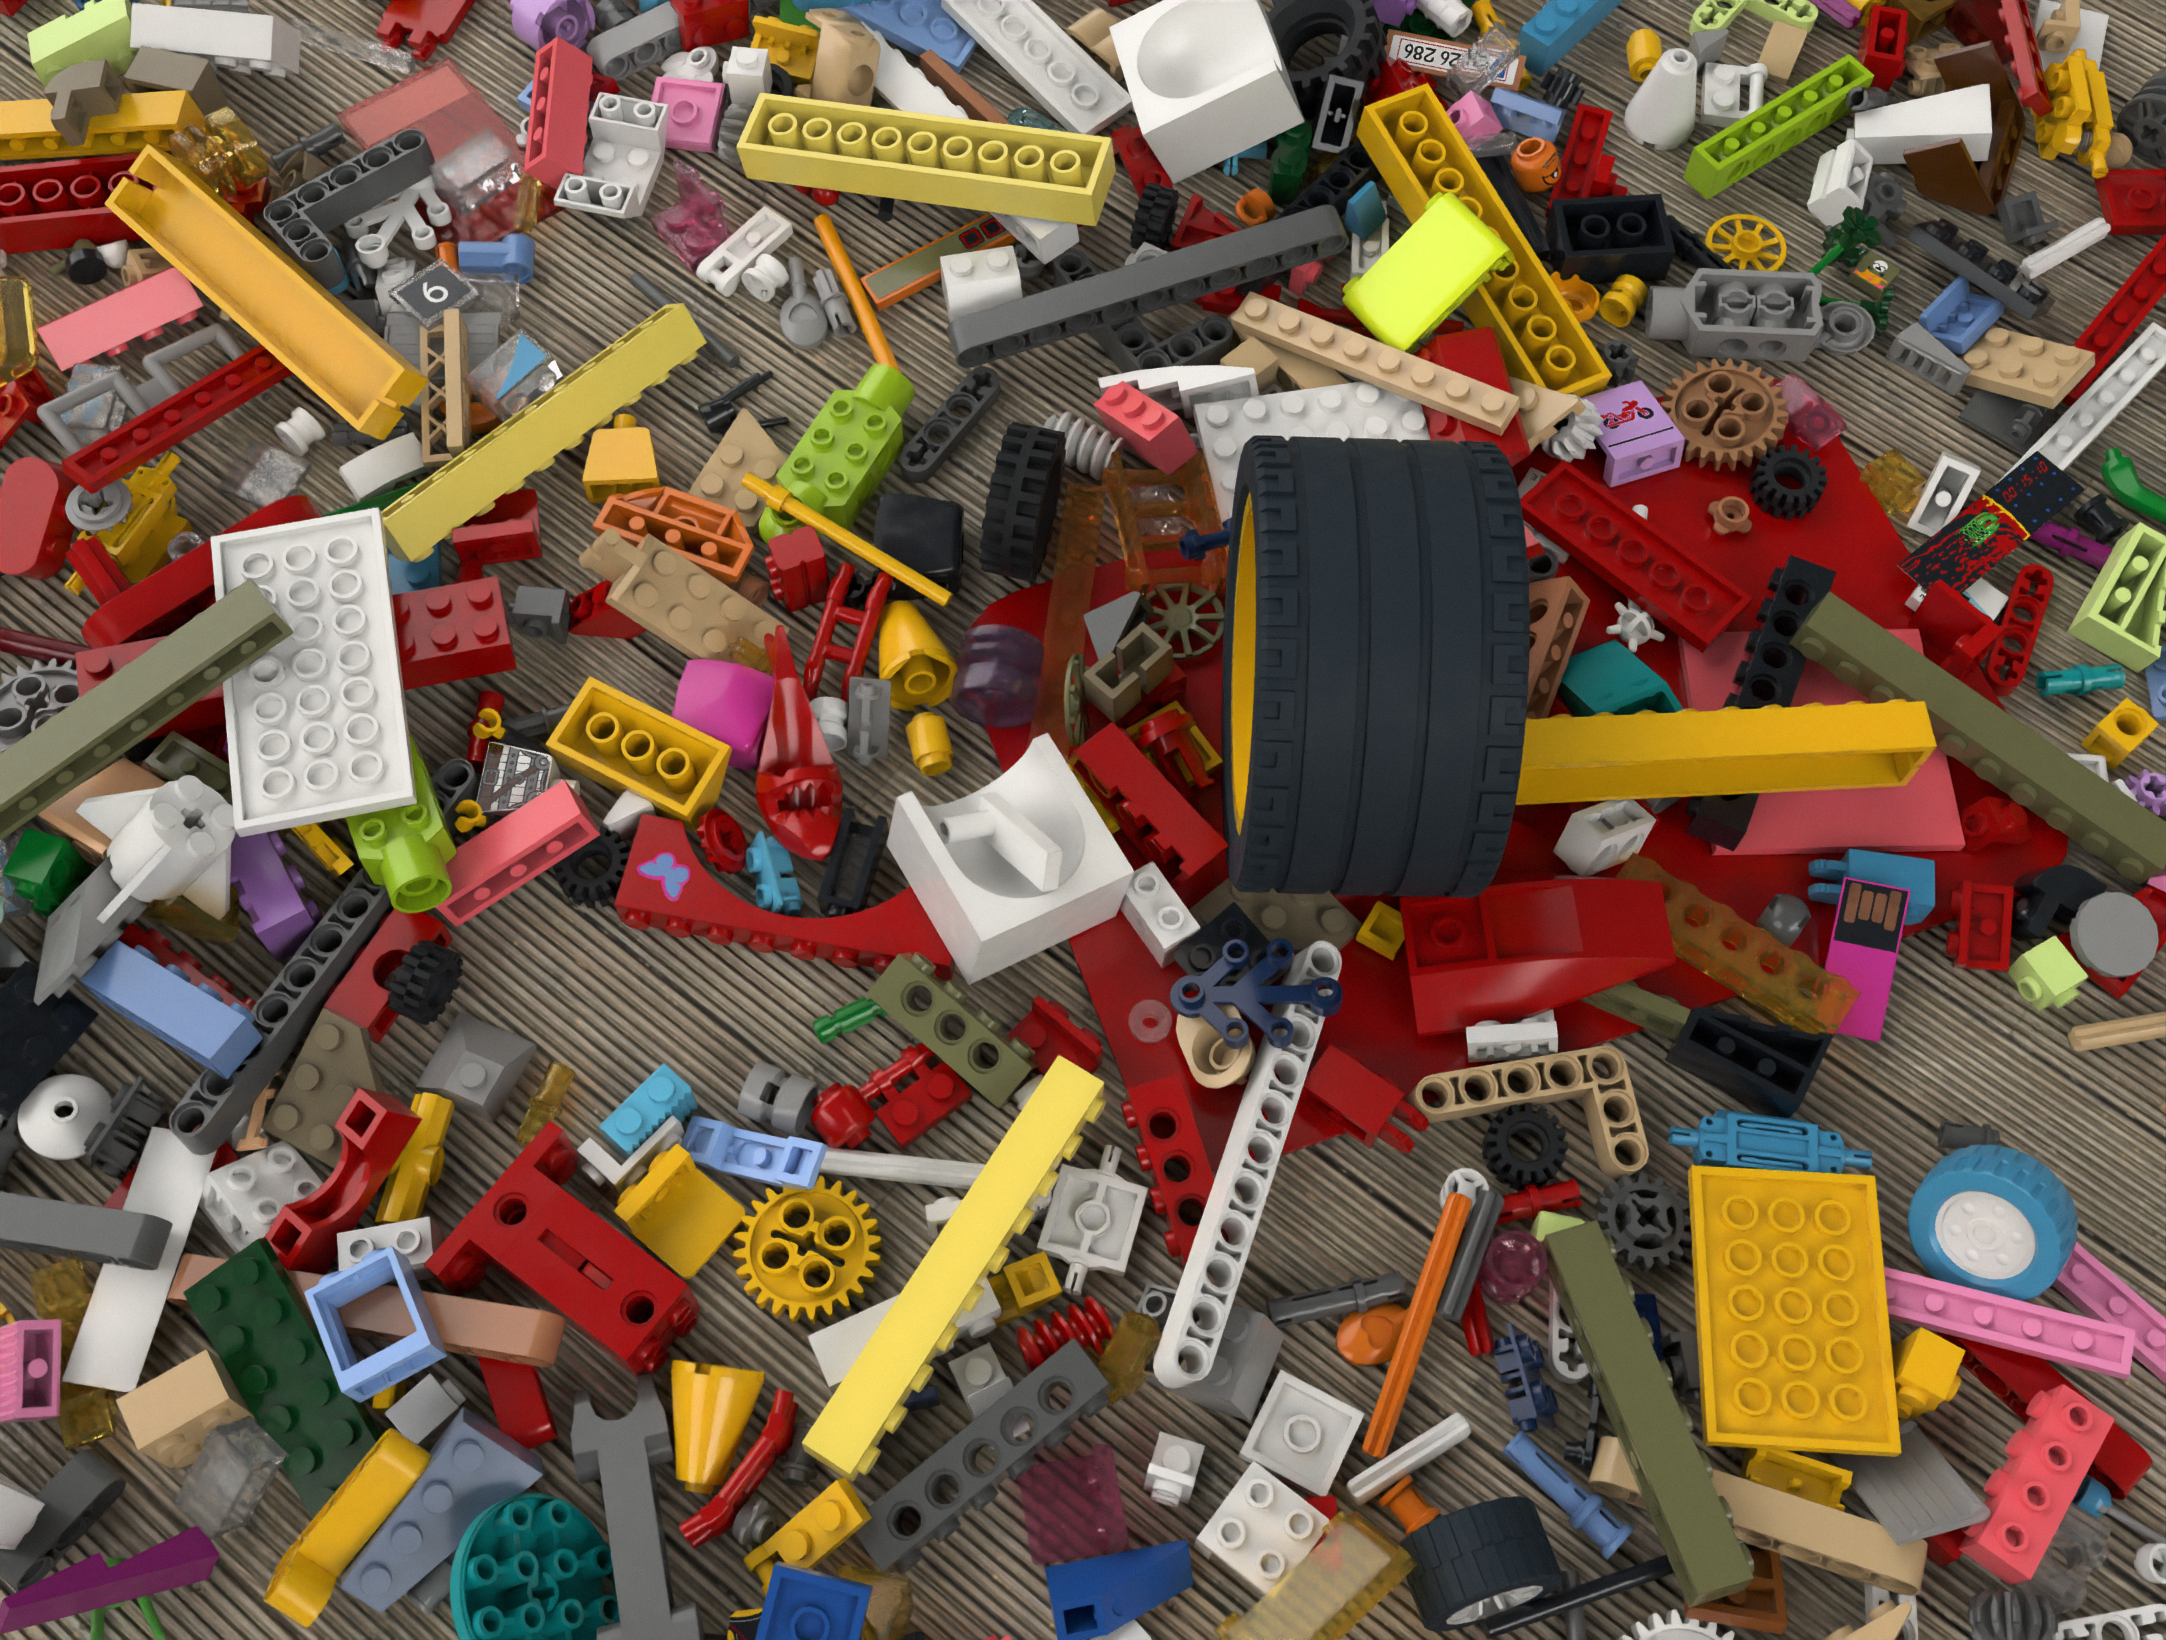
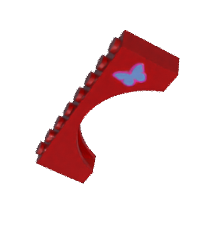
[614,814,956,981]

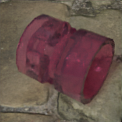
[1477,1231,1547,1305]

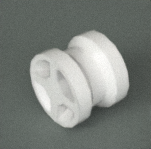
[741,254,789,302]
[274,407,325,456]
[1439,1168,1489,1221]

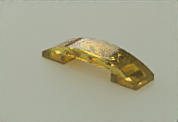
[29,1257,117,1451]

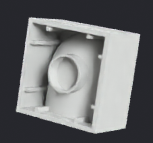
[1109,0,1305,184]
[887,733,1135,985]

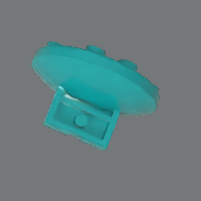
[450,1493,620,1640]

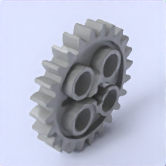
[0,658,79,754]

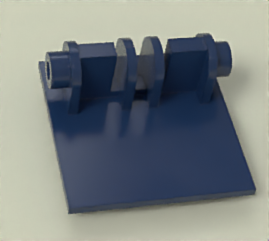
[1493,1323,1559,1433]

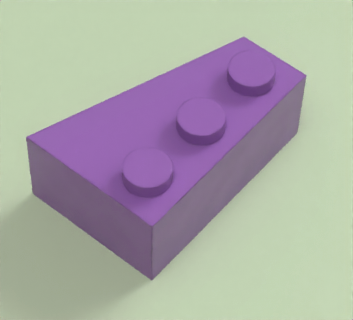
[230,831,323,962]

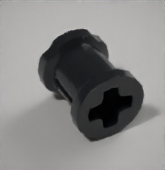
[2074,494,2129,545]

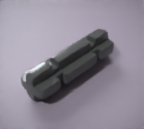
[331,419,410,446]

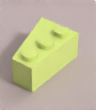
[27,0,138,88]

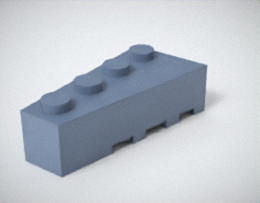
[340,1406,544,1613]

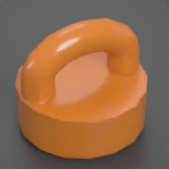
[1235,188,1276,227]

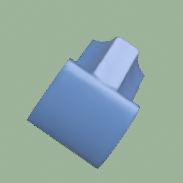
[458,233,536,284]

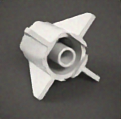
[75,775,236,924]

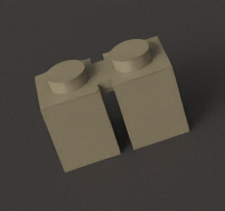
[1083,622,1173,723]

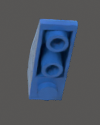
[1045,1539,1193,1640]

